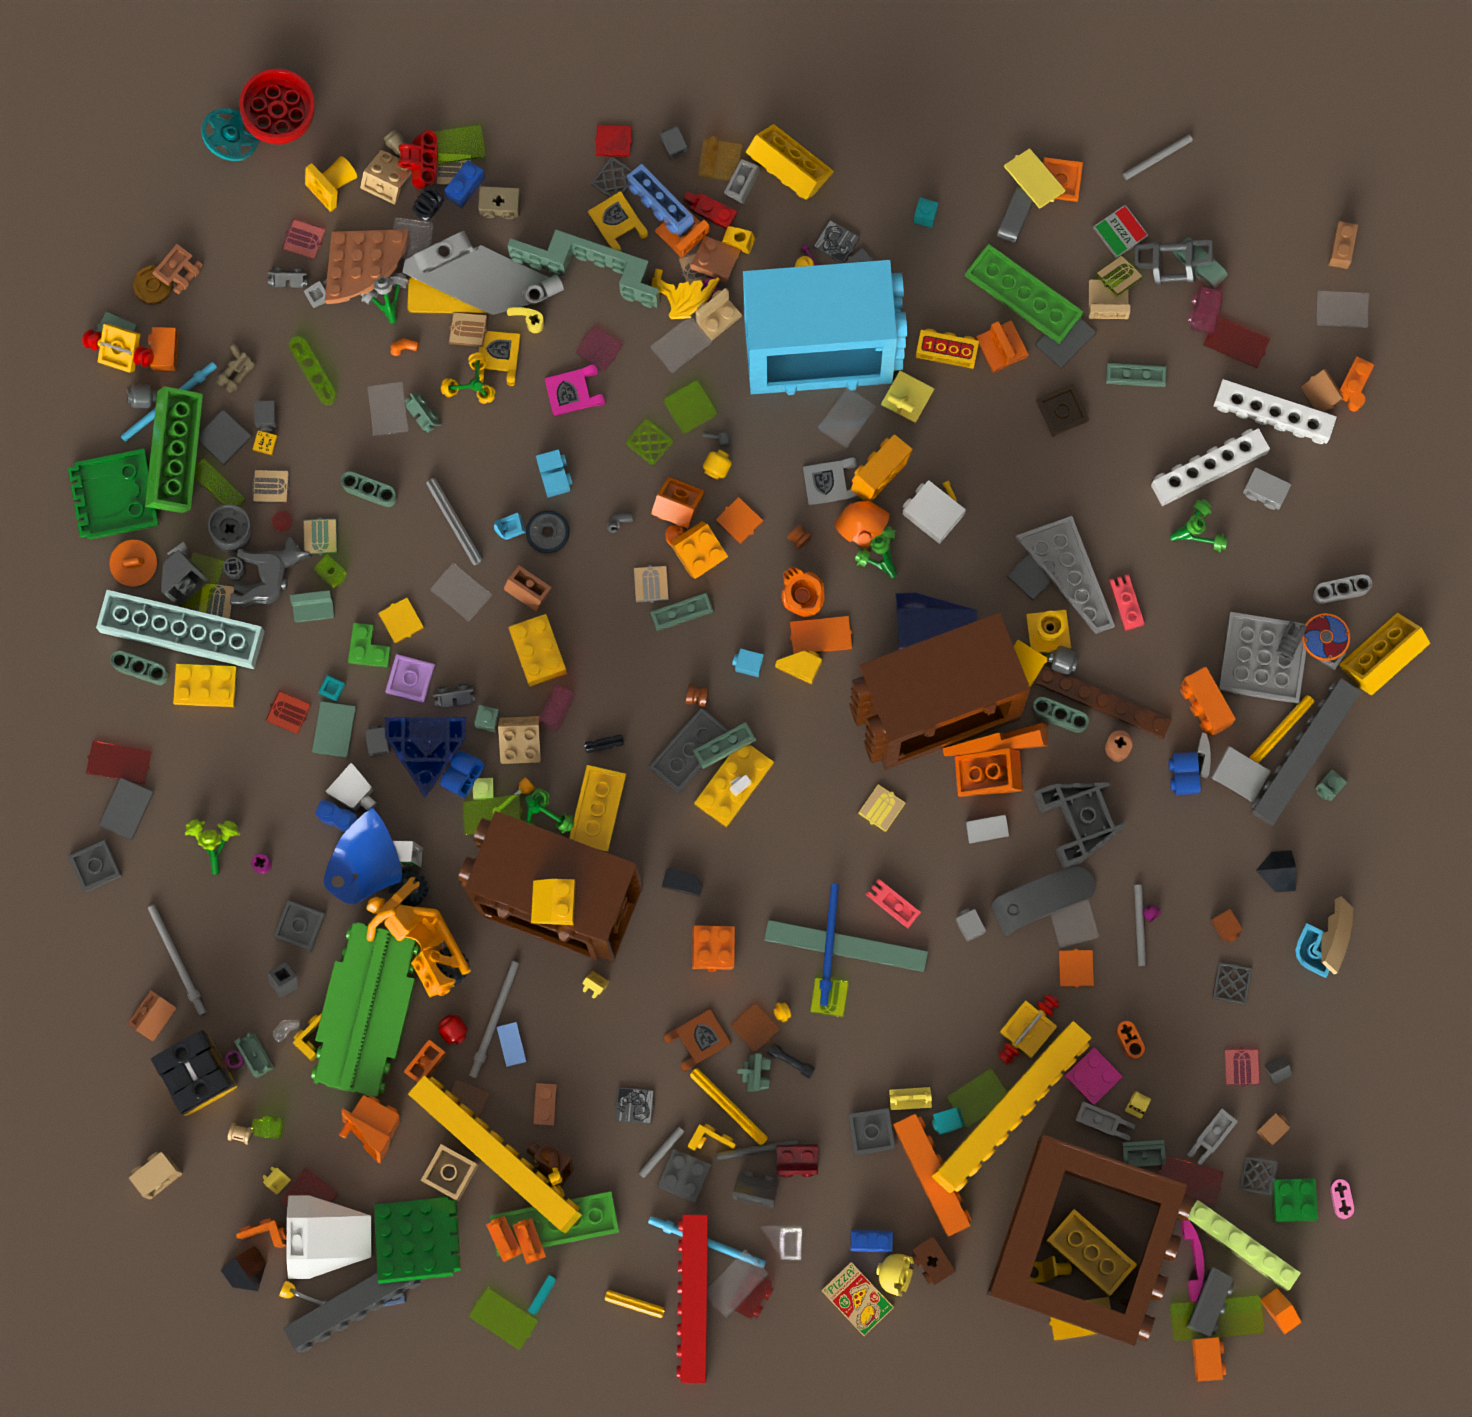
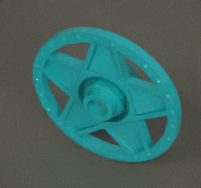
[201,108,259,161]

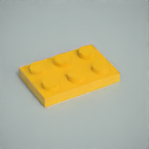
[173,664,237,707]

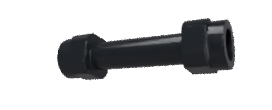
[767,1043,815,1079]

